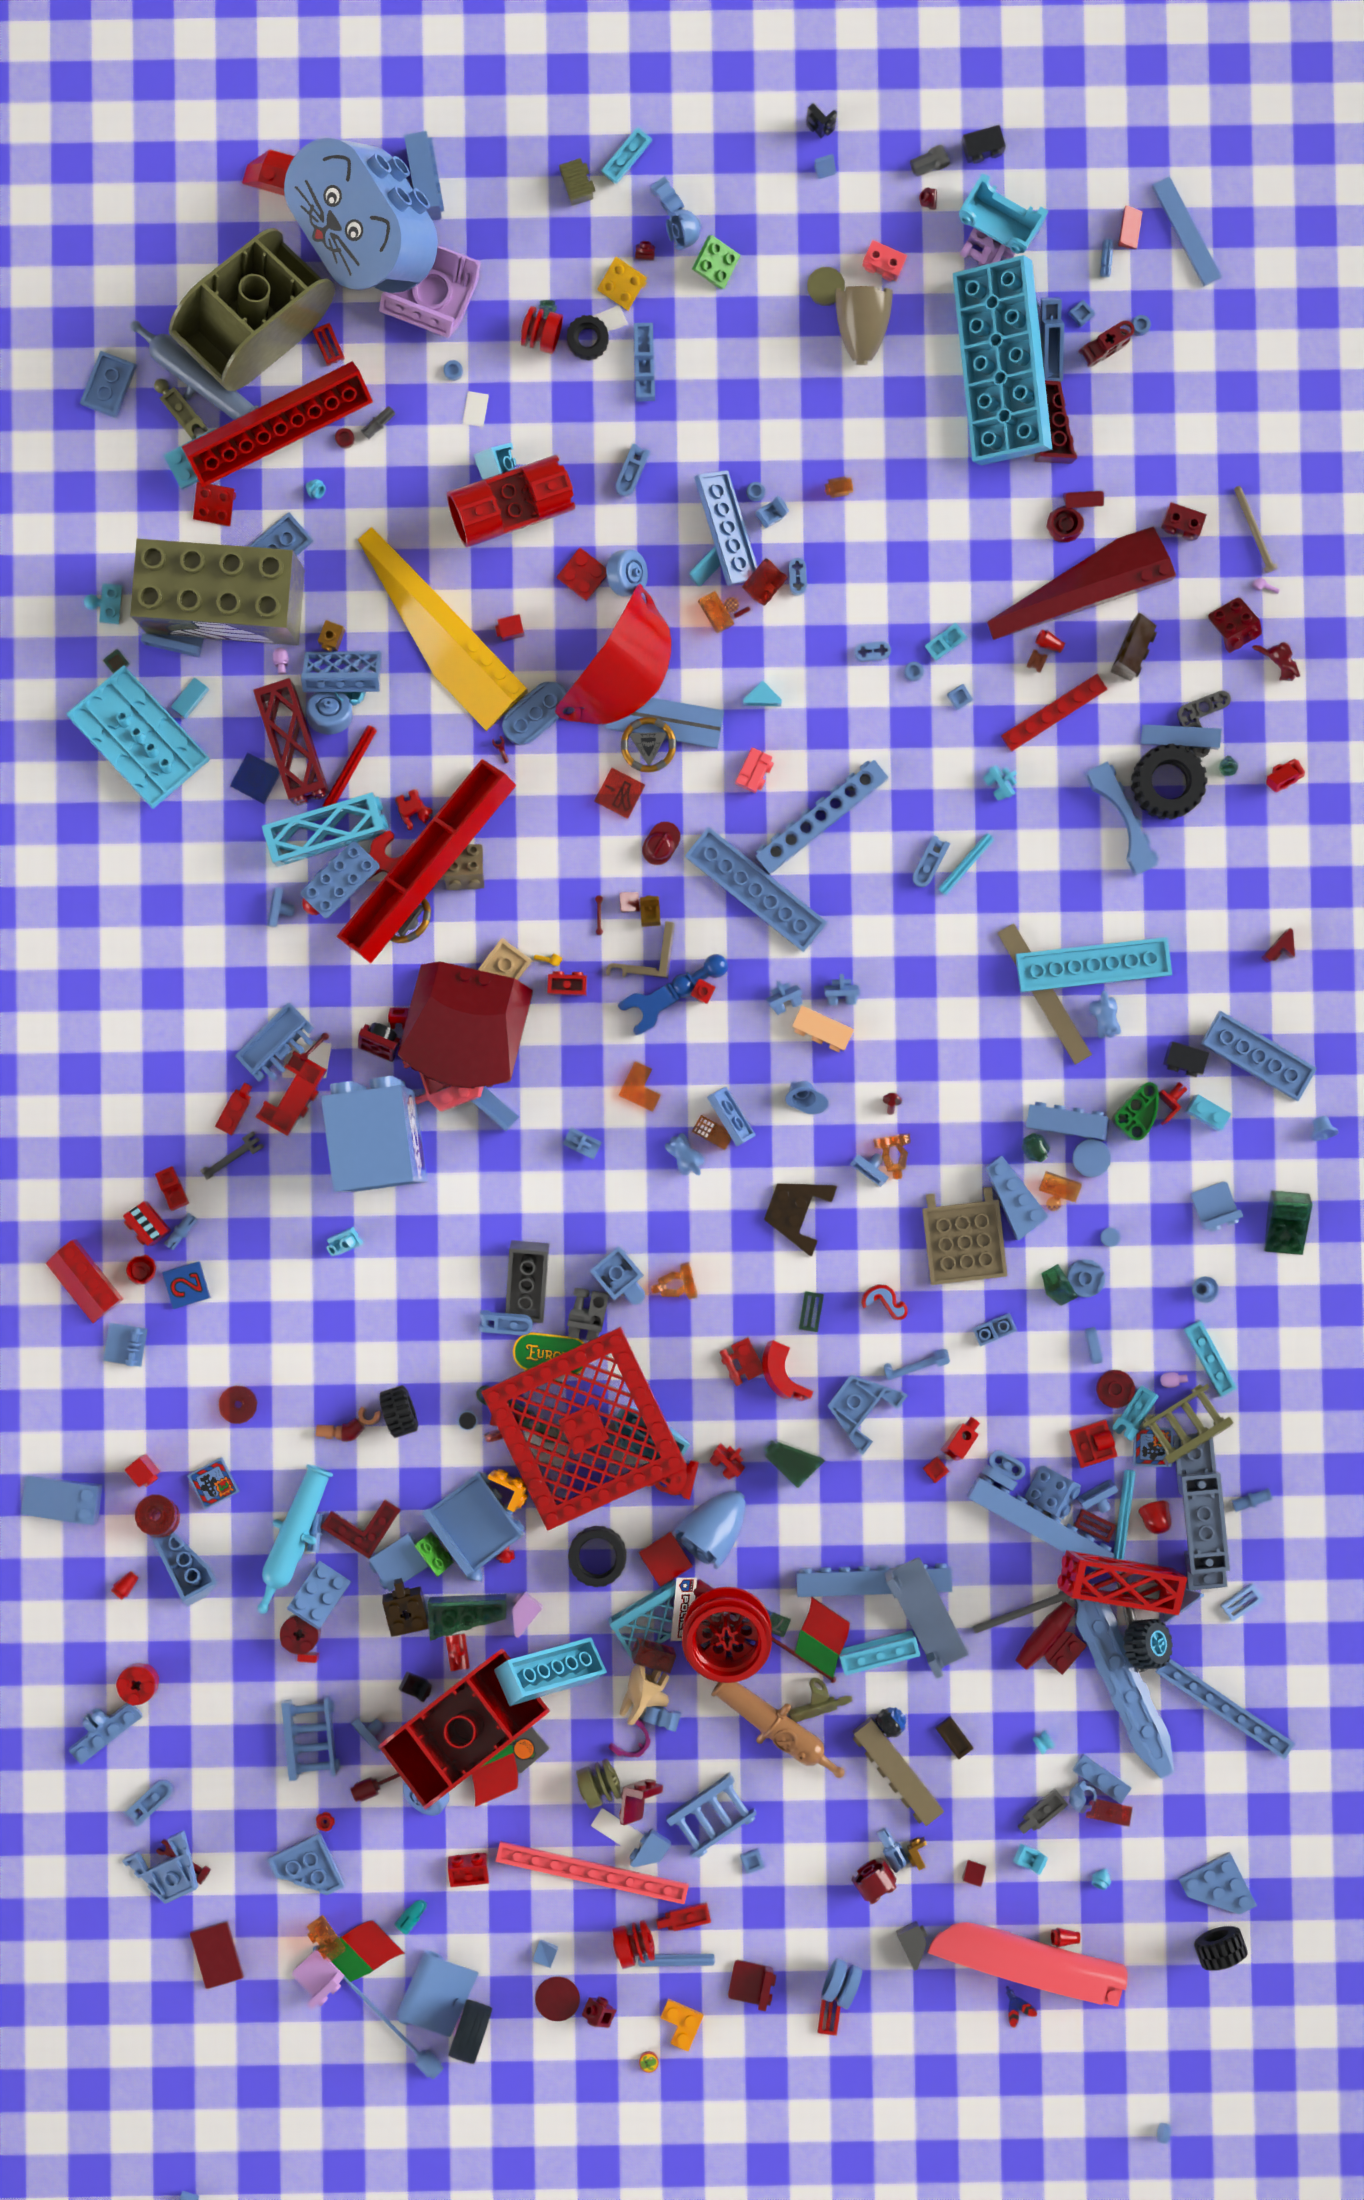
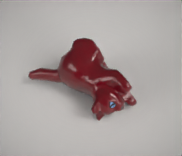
[1252,642,1300,681]

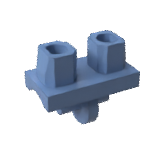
[824,974,860,1005]
[766,980,803,1015]
[563,1127,602,1160]

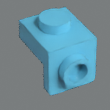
[1013,1844,1048,1875]

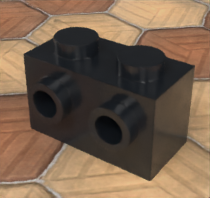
[961,124,1006,164]
[1163,1041,1209,1078]

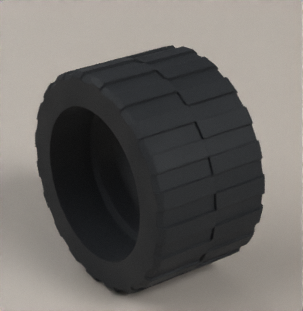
[568,1526,627,1587]

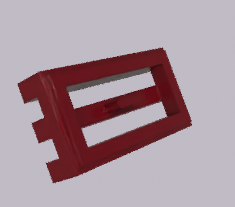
[1073,1508,1117,1543]

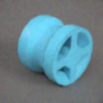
[1032,1730,1055,1755]

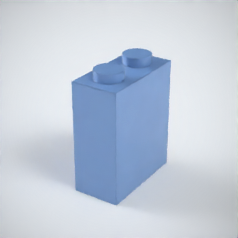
[369,1532,429,1592]

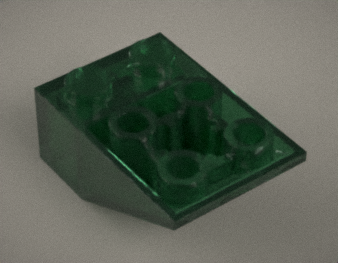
[1264,1190,1313,1255]

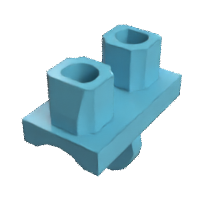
[983,765,1017,801]
[326,1227,364,1256]

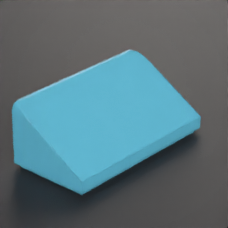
[689,547,721,587]
[171,677,209,719]

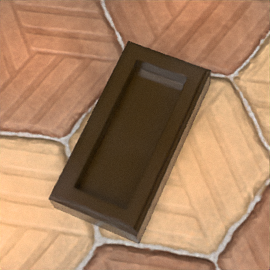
[935,1716,974,1760]

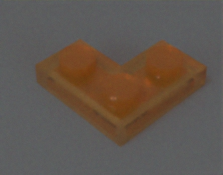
[619,1061,661,1112]

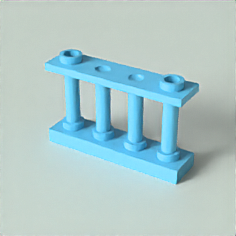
[839,1630,921,1676]

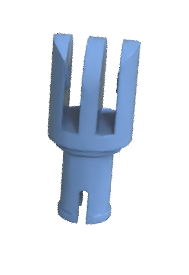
[876,1827,910,1873]

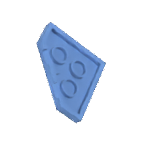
[267,1833,345,1895]
[1178,1852,1257,1915]

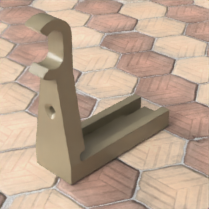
[606,921,675,978]

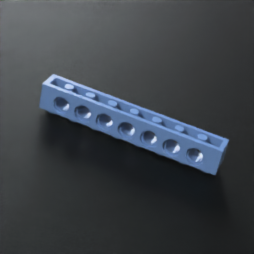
[755,760,889,875]

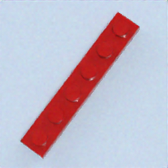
[1001,674,1107,752]

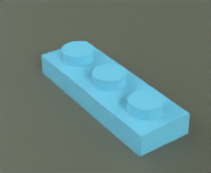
[601,127,652,185]

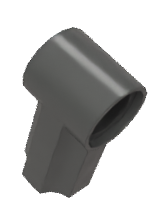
[910,144,951,177]

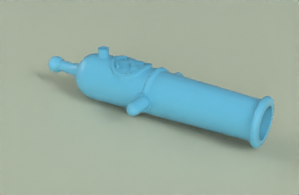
[257,1464,333,1614]

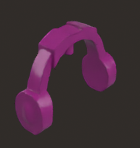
[608,1718,651,1758]

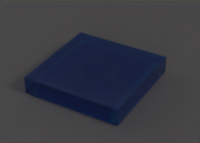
[230,752,280,804]

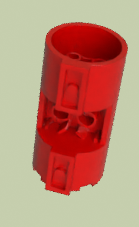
[447,455,575,548]

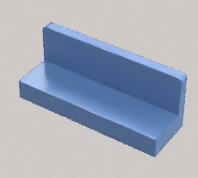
[141,633,204,657]
[472,1086,519,1131]

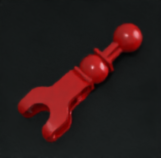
[302,831,403,915]

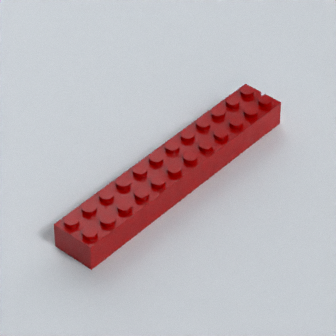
[336,759,516,964]

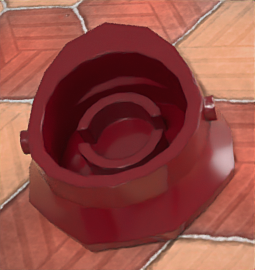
[1046,506,1084,542]

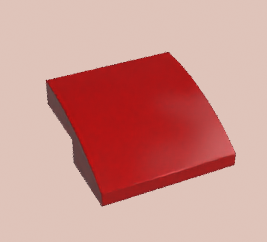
[638,1532,693,1587]

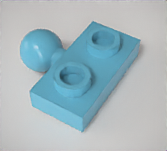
[84,583,122,624]

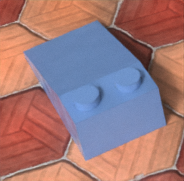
[21,1475,103,1525]

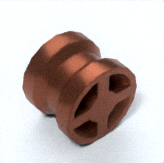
[1026,649,1048,673]

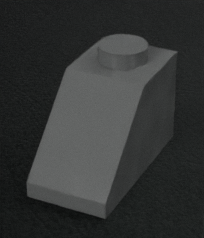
[896,1921,928,1971]

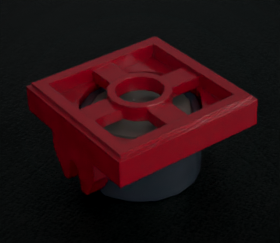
[358,1023,401,1062]

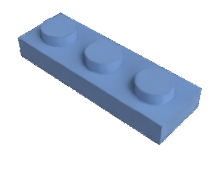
[1072,1754,1132,1804]

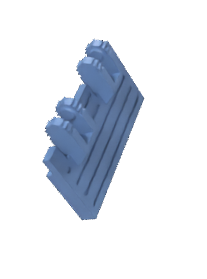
[235,1002,314,1082]

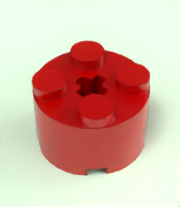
[116,1663,159,1706]

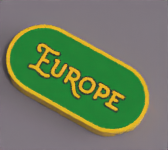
[513,1332,584,1375]

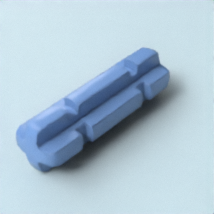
[1100,239,1114,277]

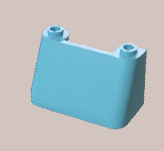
[959,173,1049,254]

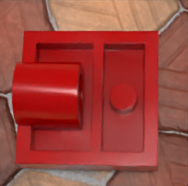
[1069,1419,1118,1468]

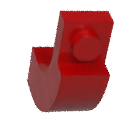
[762,1340,814,1401]

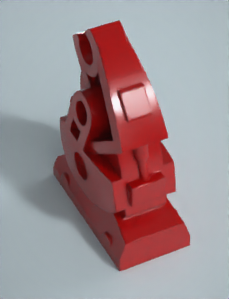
[647,1460,699,1500]

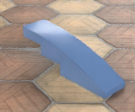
[634,323,655,401]

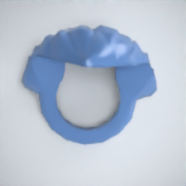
[1069,1781,1097,1813]

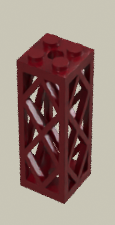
[253,678,330,806]

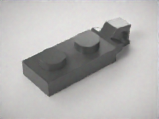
[1018,1788,1068,1834]

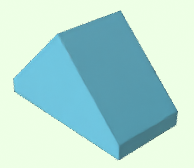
[743,681,782,707]

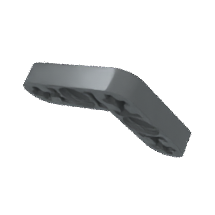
[1177,690,1231,758]

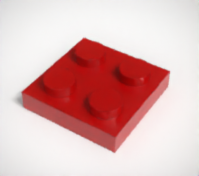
[557,548,607,602]

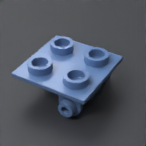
[103,1323,148,1367]

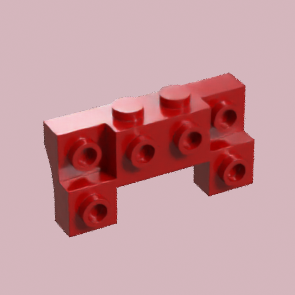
[255,1051,327,1136]

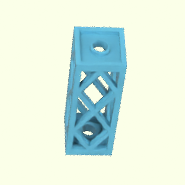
[262,792,389,867]

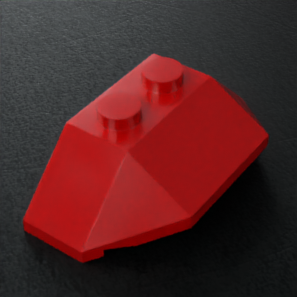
[242,149,295,196]

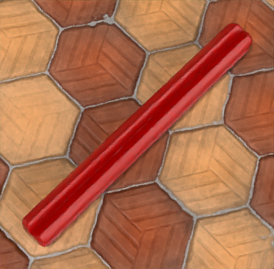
[323,725,377,807]

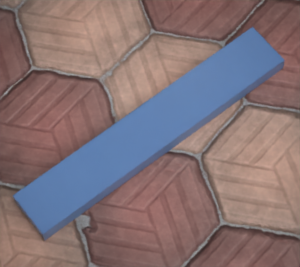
[1152,176,1222,287]

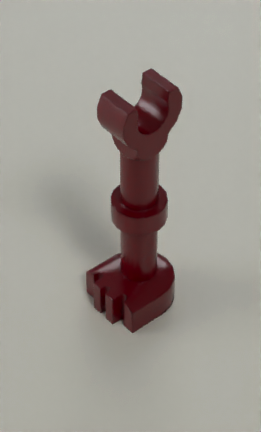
[156,1839,211,1885]

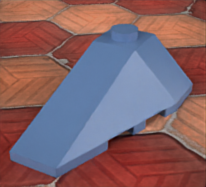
[150,1526,218,1607]

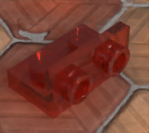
[742,558,788,606]

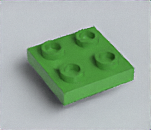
[692,235,741,289]

